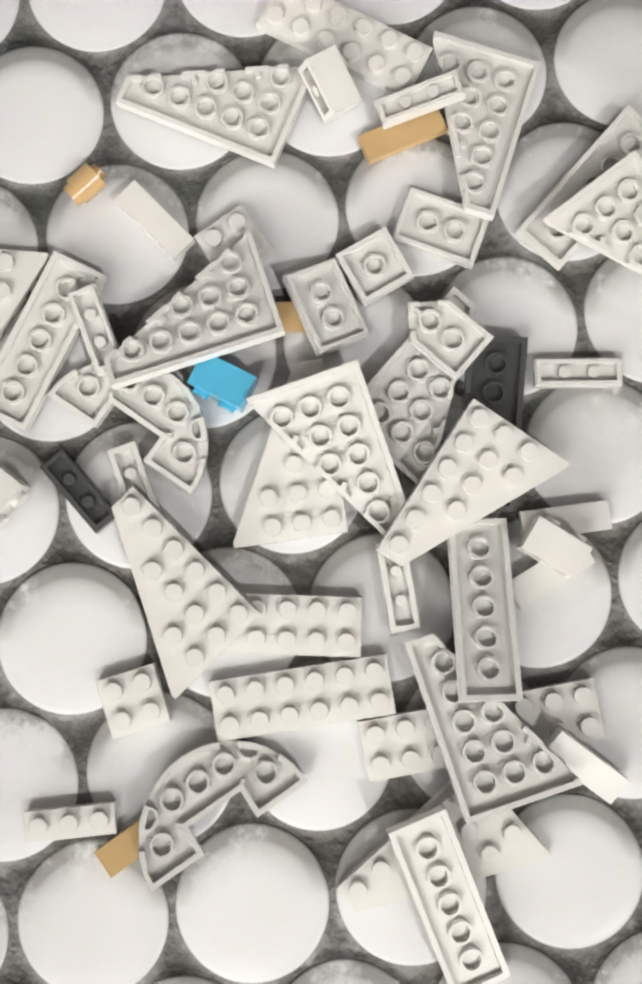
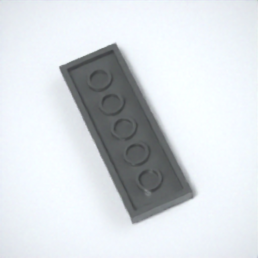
[461,334,528,513]

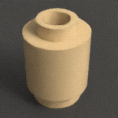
[63,162,107,206]

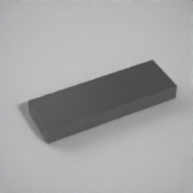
[40,448,115,534]

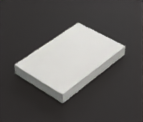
[392,186,489,270]
[282,257,371,357]

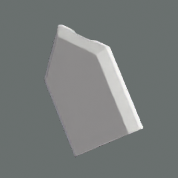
[407,299,494,382]

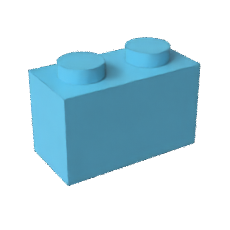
[187,357,258,413]

